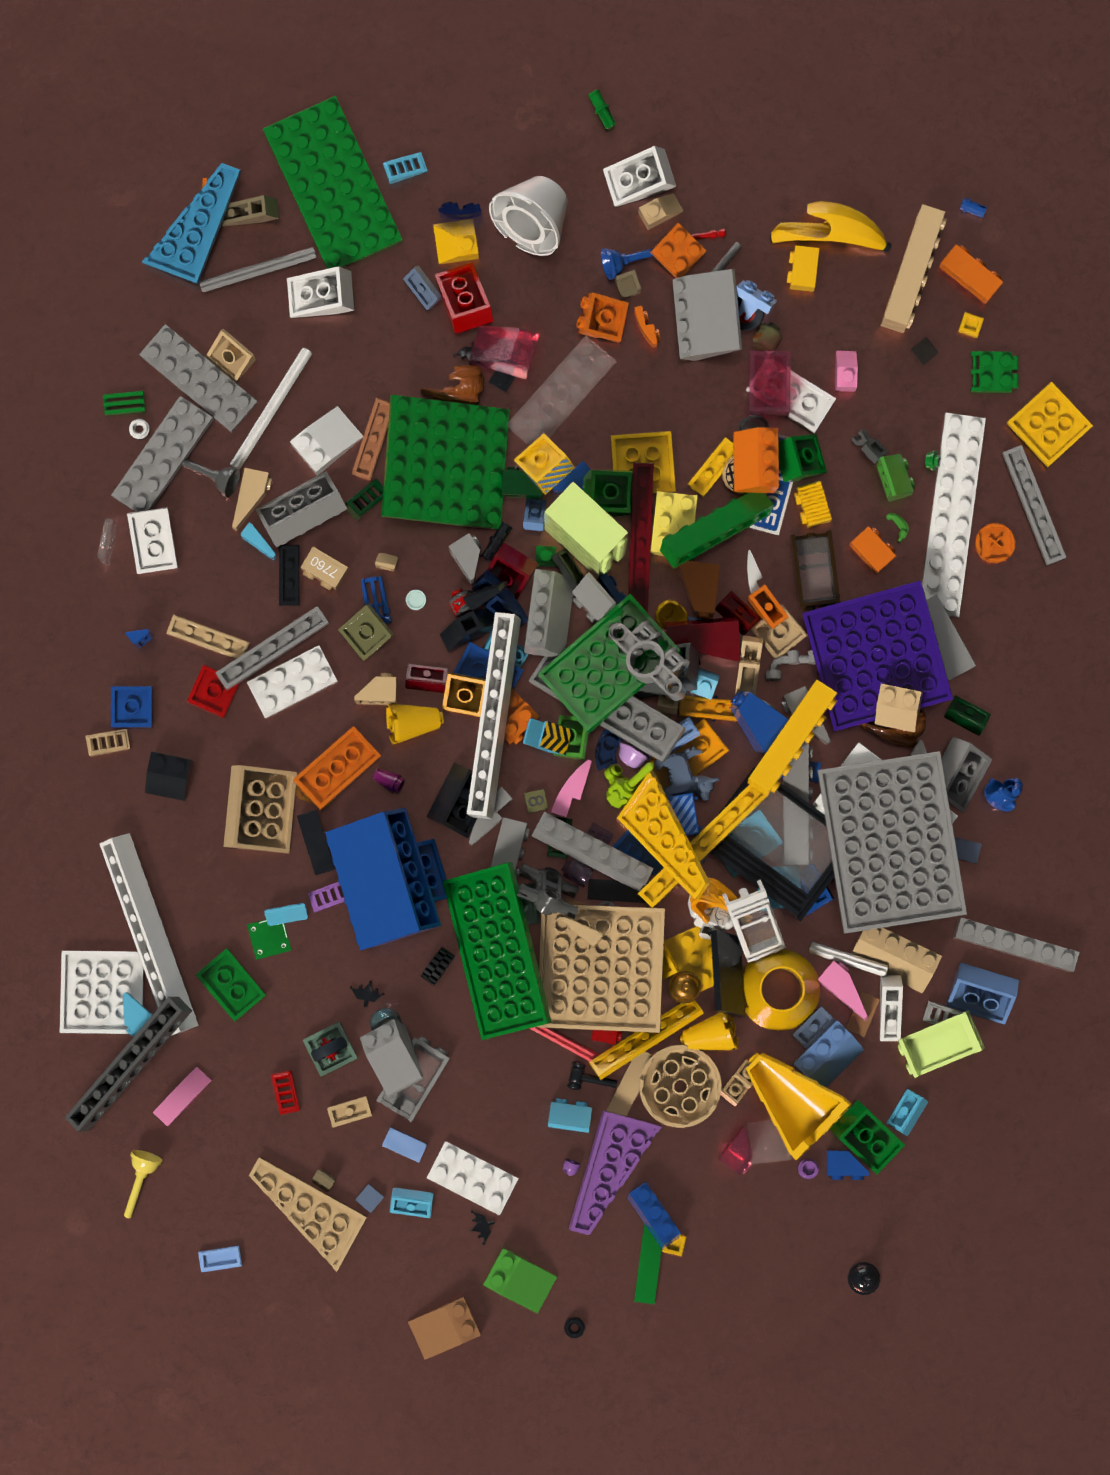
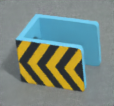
[523,718,572,755]

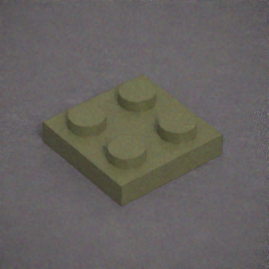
[338,604,394,661]

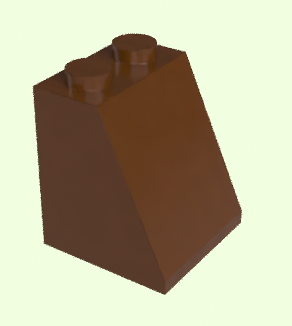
[678,561,720,620]

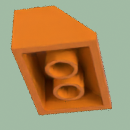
[733,427,779,494]

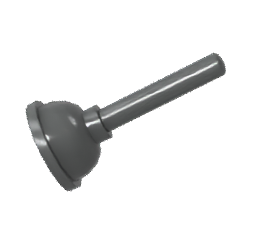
[182,459,241,498]

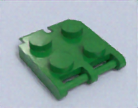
[971,351,1019,393]

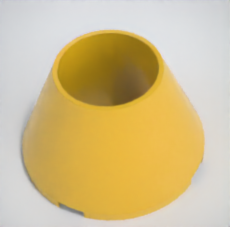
[743,949,820,1031]

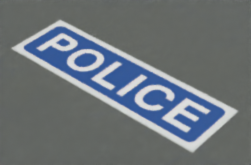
[749,434,793,535]

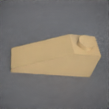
[232,468,272,531]

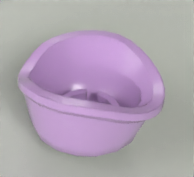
[619,740,652,769]

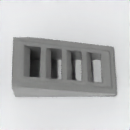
[922,1000,965,1024]

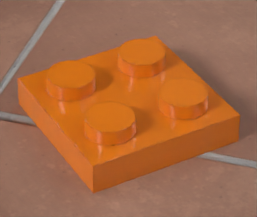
[650,223,706,278]

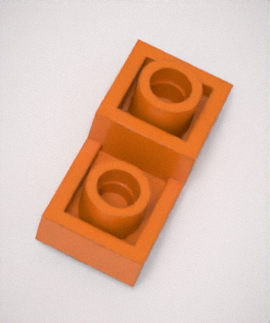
[634,306,660,348]

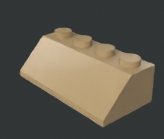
[850,928,942,994]

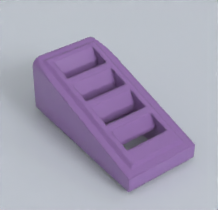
[308,882,344,913]

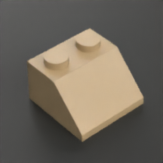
[354,673,398,705]
[875,684,923,732]

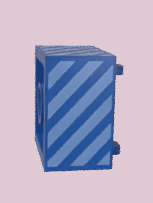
[668,793,702,837]

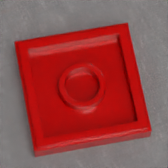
[187,664,241,718]

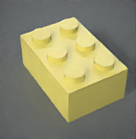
[650,491,697,556]

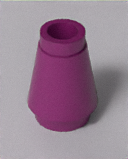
[373,768,405,794]

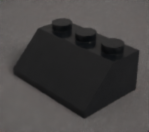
[426,762,477,838]

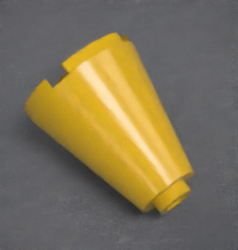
[386,703,444,744]
[680,1012,739,1050]

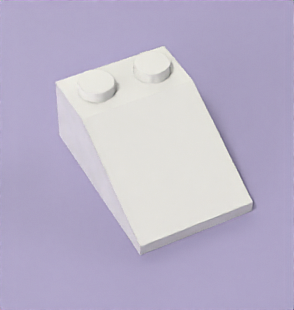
[603,146,676,207]
[287,266,354,318]
[290,406,364,476]

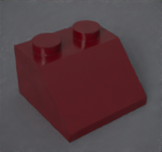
[488,542,539,600]

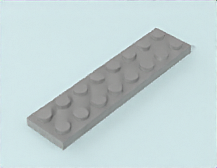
[528,656,686,764]

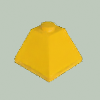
[433,219,479,265]

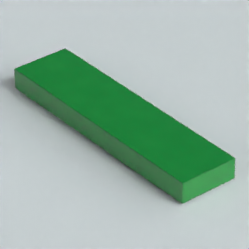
[634,1224,662,1304]

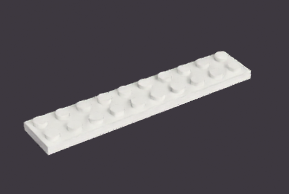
[922,413,986,618]

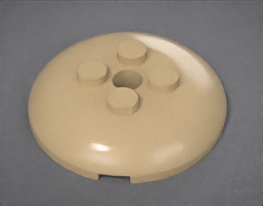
[639,1045,722,1128]

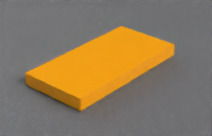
[640,718,729,789]

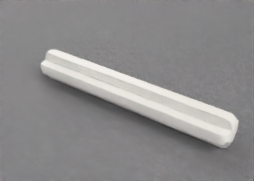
[809,942,888,976]

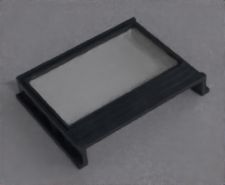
[710,766,834,922]

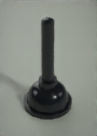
[848,1262,881,1295]

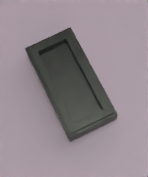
[551,549,584,590]

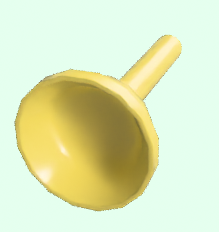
[124,1150,163,1218]

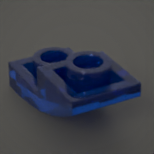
[438,202,482,219]

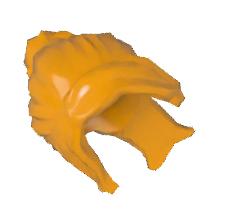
[690,878,753,925]

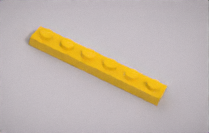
[589,1000,704,1080]

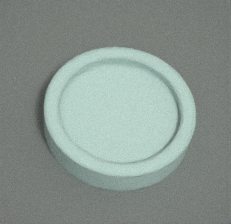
[406,590,426,610]

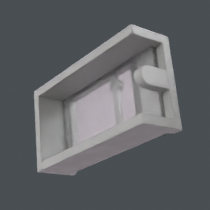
[376,1036,450,1122]

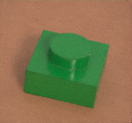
[536,546,557,568]

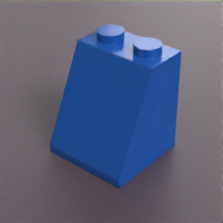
[730,691,789,754]

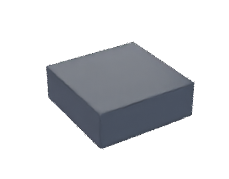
[356,1184,384,1213]

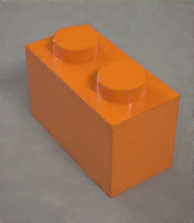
[849,526,896,575]

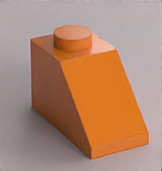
[747,585,789,629]

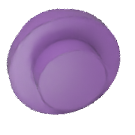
[798,1158,819,1179]

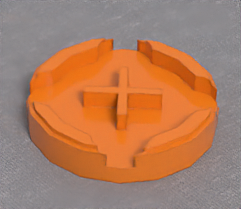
[975,523,1016,564]

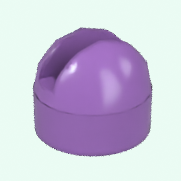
[563,1159,580,1176]

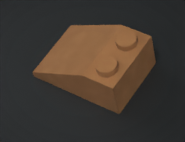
[408,1296,481,1360]

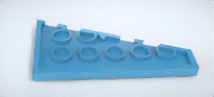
[142,163,242,284]

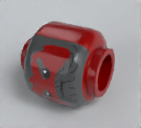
[448,588,477,618]

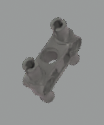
[517,863,579,919]

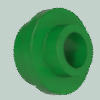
[925,450,941,471]

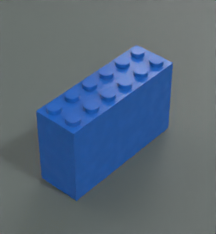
[325,808,441,951]

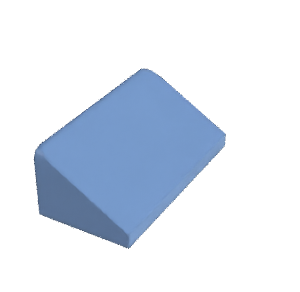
[382,1127,428,1163]

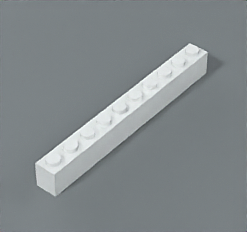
[467,612,521,820]
[100,833,199,1036]

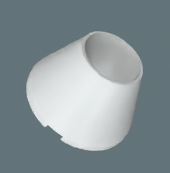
[489,176,568,256]

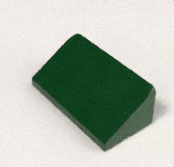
[944,695,991,736]

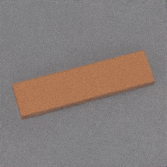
[351,398,390,481]

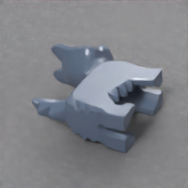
[653,746,720,801]

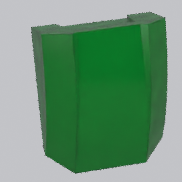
[583,470,633,513]

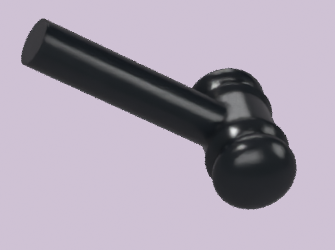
[567,1061,617,1090]

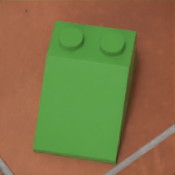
[483,1247,557,1314]

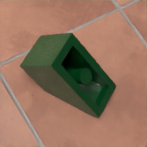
[502,467,542,499]

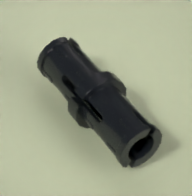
[481,521,513,562]

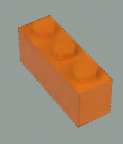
[939,244,1003,304]

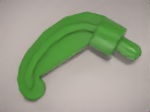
[886,513,909,542]

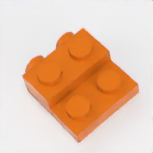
[576,292,629,343]
[504,688,540,746]

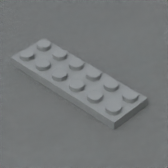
[139,324,258,433]
[111,396,214,512]

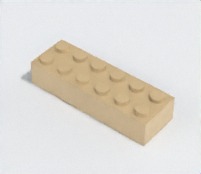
[880,204,947,333]

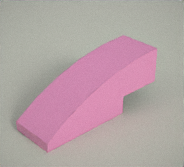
[551,760,592,818]
[153,1067,212,1126]

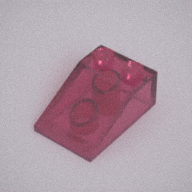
[468,326,539,379]

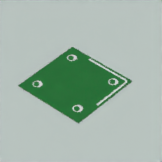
[247,920,292,960]

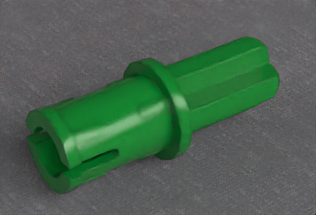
[588,89,616,129]

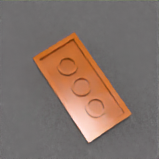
[293,726,381,810]

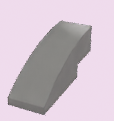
[469,787,512,846]

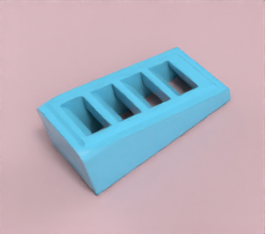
[383,152,428,185]
[241,522,277,560]

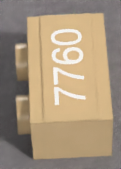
[301,547,349,590]

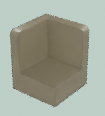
[615,270,641,300]

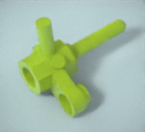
[604,762,654,809]

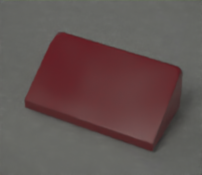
[715,591,761,636]
[405,664,448,693]

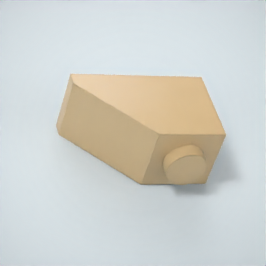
[638,193,683,230]

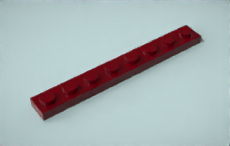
[628,463,654,613]

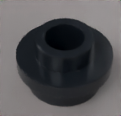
[564,1317,585,1338]

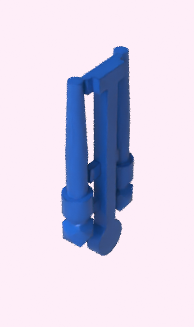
[361,576,392,624]

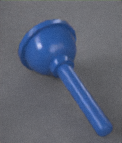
[601,248,653,280]

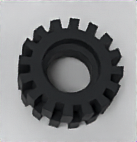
[421,947,455,986]

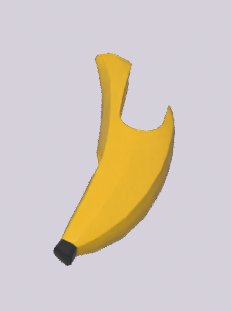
[770,201,891,252]

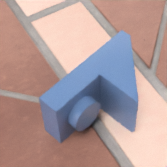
[523,498,546,531]

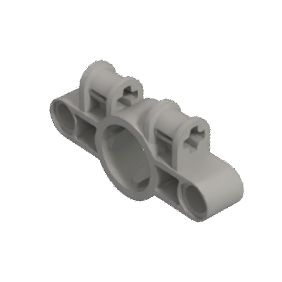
[609,620,690,701]

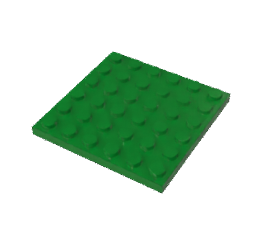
[381,395,510,530]

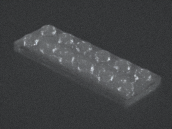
[507,335,616,446]

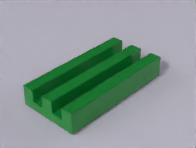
[103,391,146,416]

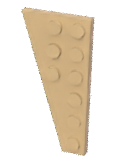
[249,1157,367,1272]

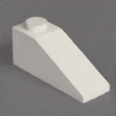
[880,975,903,1041]

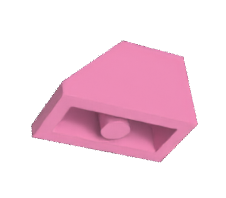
[835,351,858,392]

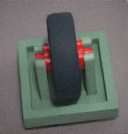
[303,1022,358,1077]

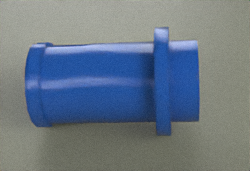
[960,198,987,218]

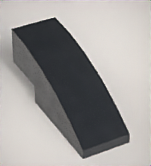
[297,810,335,876]

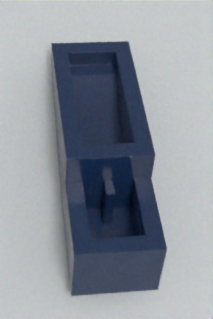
[472,569,528,627]

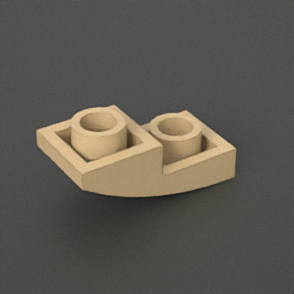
[721,1059,753,1106]

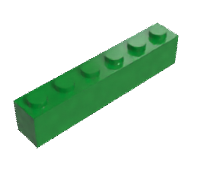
[660,492,774,568]

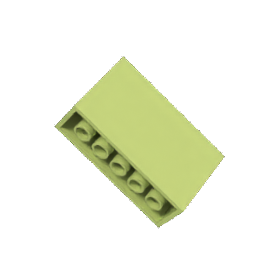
[544,482,628,579]

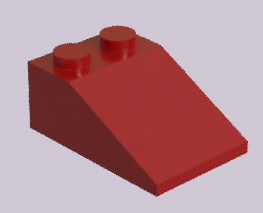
[434,262,493,334]

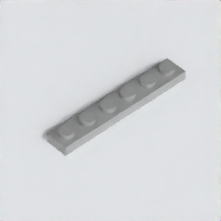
[1002,445,1066,566]
[216,606,329,691]

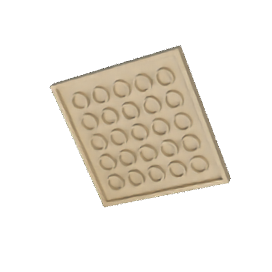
[537,905,665,1033]

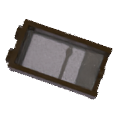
[790,530,840,612]

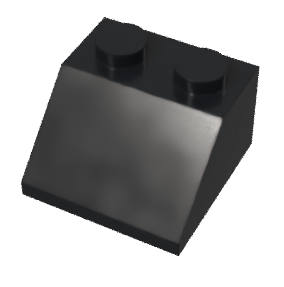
[145,752,194,801]

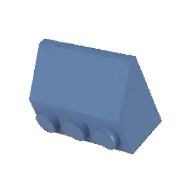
[946,962,1019,1025]
[792,1020,865,1088]

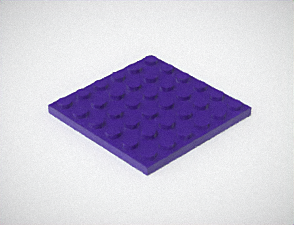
[802,580,953,731]

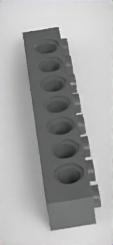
[65,997,192,1132]

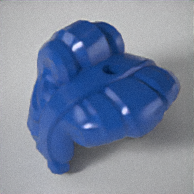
[984,778,1023,812]

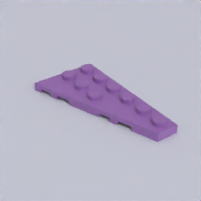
[568,1110,662,1235]

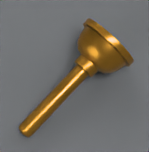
[668,971,701,1004]

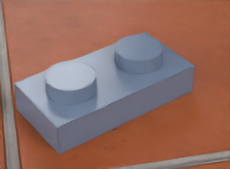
[403,265,442,310]
[792,1006,836,1050]

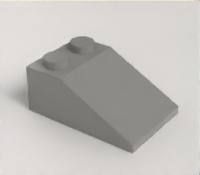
[360,1019,424,1097]

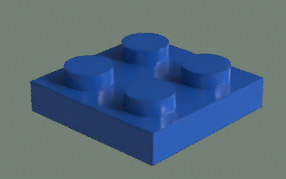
[111,686,153,728]

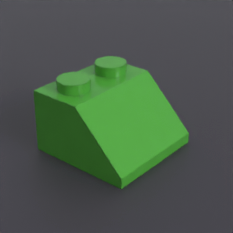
[876,454,915,502]

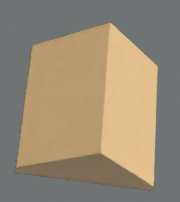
[205,329,256,383]

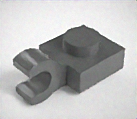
[852,429,888,464]

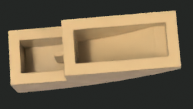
[735,635,763,695]

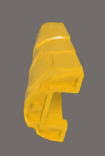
[746,1053,852,1160]

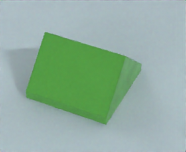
[553,715,588,760]

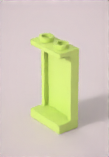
[898,1010,985,1078]

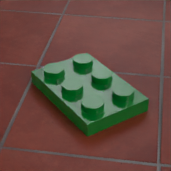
[195,948,267,1022]

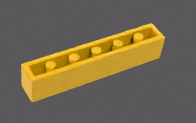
[748,680,838,796]

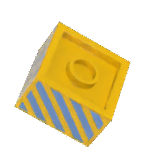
[514,433,575,495]

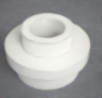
[129,419,150,439]

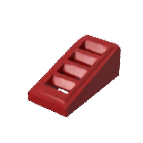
[271,1070,300,1115]

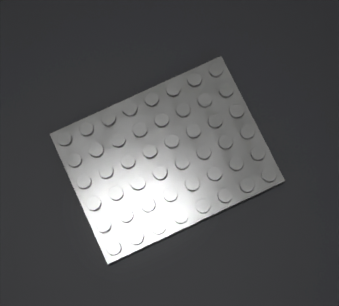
[817,751,967,934]

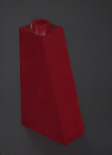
[662,617,740,661]

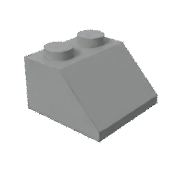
[448,533,482,585]
[572,572,616,624]

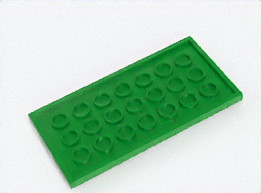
[263,96,403,269]
[443,862,552,1040]

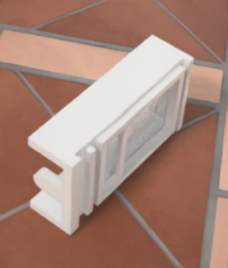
[722,880,786,963]

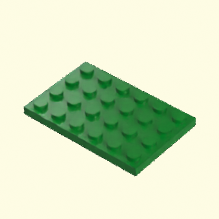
[538,594,682,733]

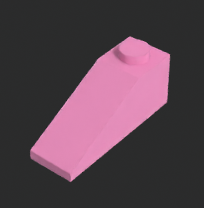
[818,961,869,1021]

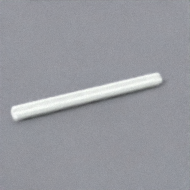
[230,348,312,469]

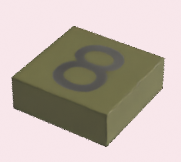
[524,789,548,814]

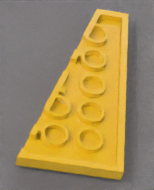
[617,771,710,899]

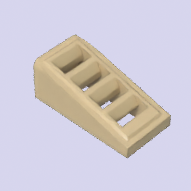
[85,729,131,757]
[562,917,605,948]

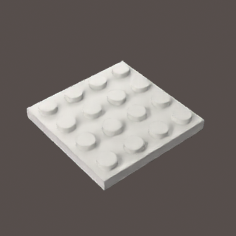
[60,951,144,1034]

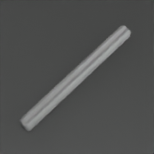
[200,247,316,292]

